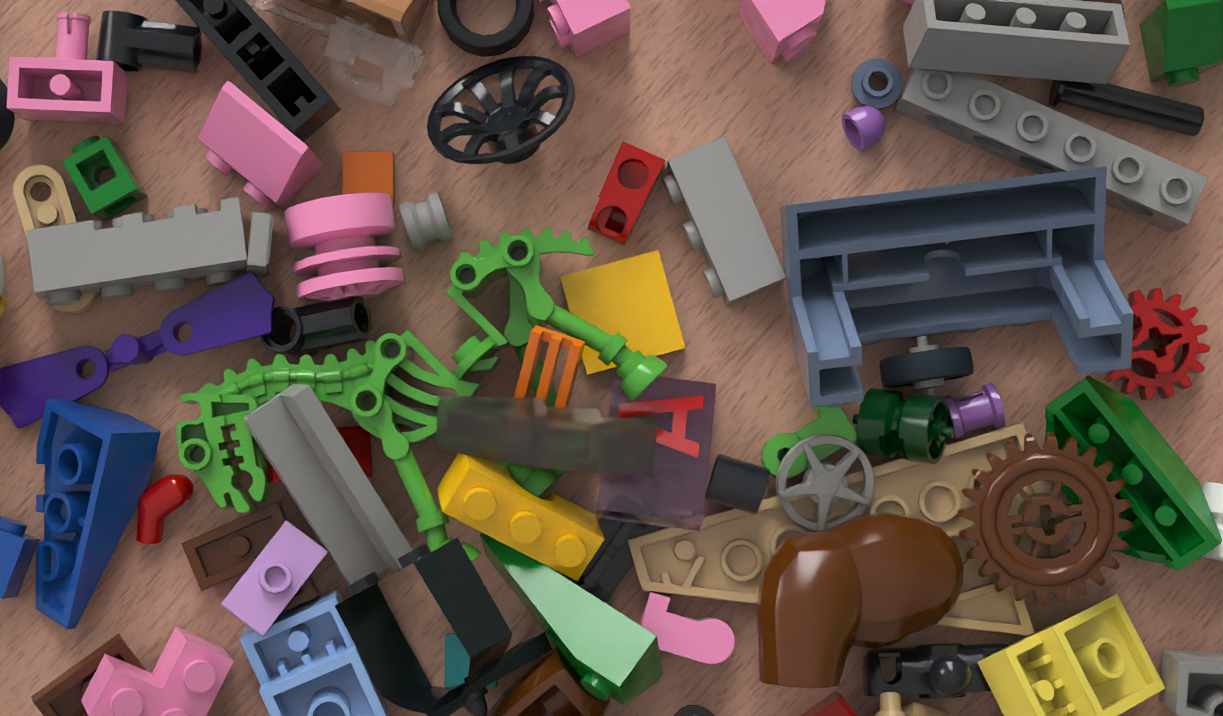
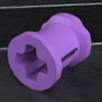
[944,383,1005,441]

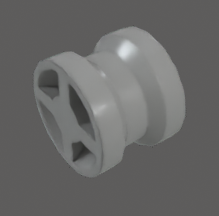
[399,191,454,252]

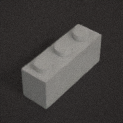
[662,136,786,307]

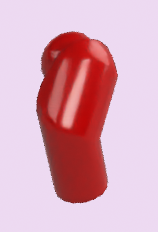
[136,474,194,544]

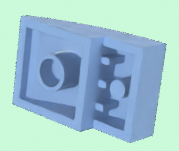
[239,588,390,716]

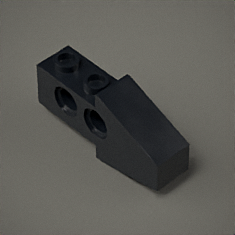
[175,0,340,142]

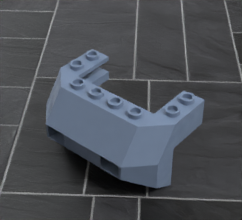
[780,166,1134,407]

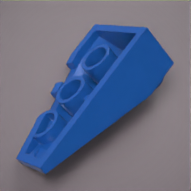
[36,398,161,629]

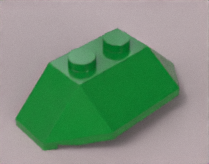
[1045,375,1222,571]

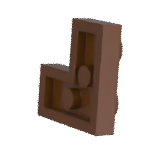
[181,502,320,614]

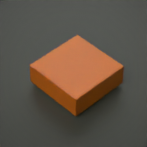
[342,151,395,204]

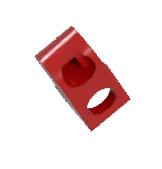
[587,141,666,246]

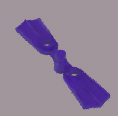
[0,272,275,428]

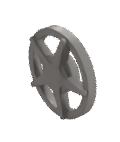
[776,434,874,531]

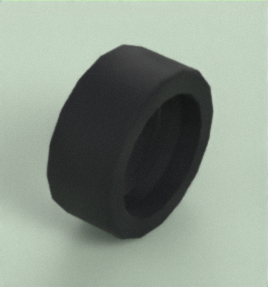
[437,0,535,57]

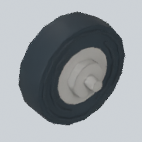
[879,336,973,396]

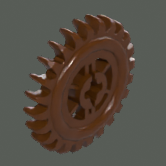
[957,432,1134,606]

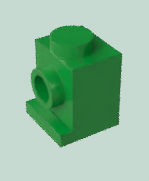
[62,136,148,221]

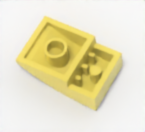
[977,594,1166,716]

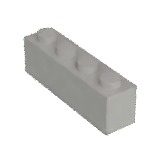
[903,0,1130,84]

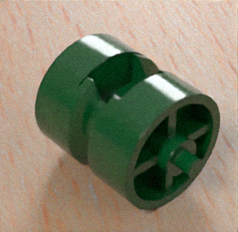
[853,388,955,464]

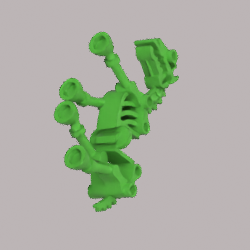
[176,228,668,563]

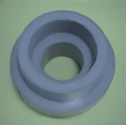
[851,58,902,110]

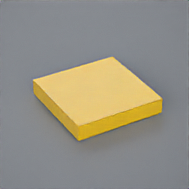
[560,250,685,376]

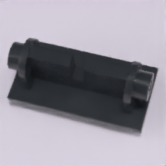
[562,493,662,603]

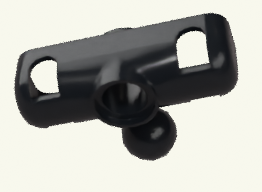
[863,643,1010,699]

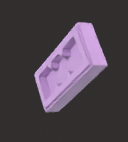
[220,520,328,636]

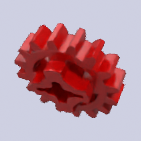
[1104,288,1210,401]

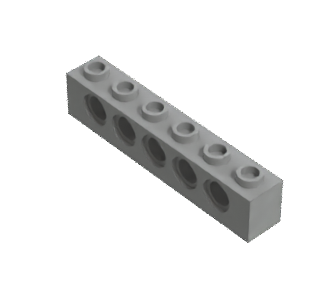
[894,68,1208,233]

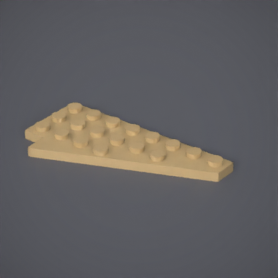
[627,423,1063,636]

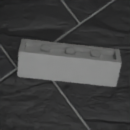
[244,384,413,586]

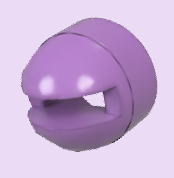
[842,106,886,151]

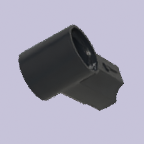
[96,11,202,73]
[261,296,373,357]
[705,453,770,514]

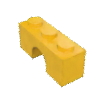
[436,445,605,581]

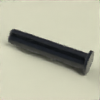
[1049,80,1205,136]

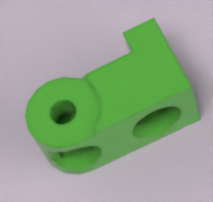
[761,406,857,478]

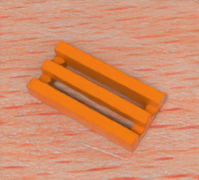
[507,325,585,441]

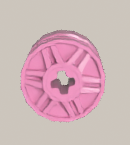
[284,193,406,302]

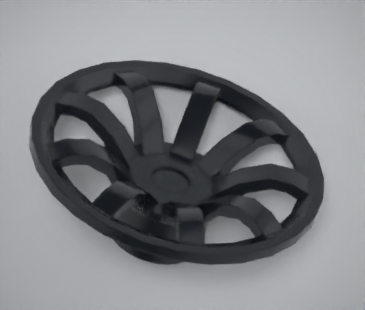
[427,56,576,164]

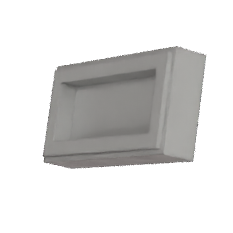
[247,212,274,277]

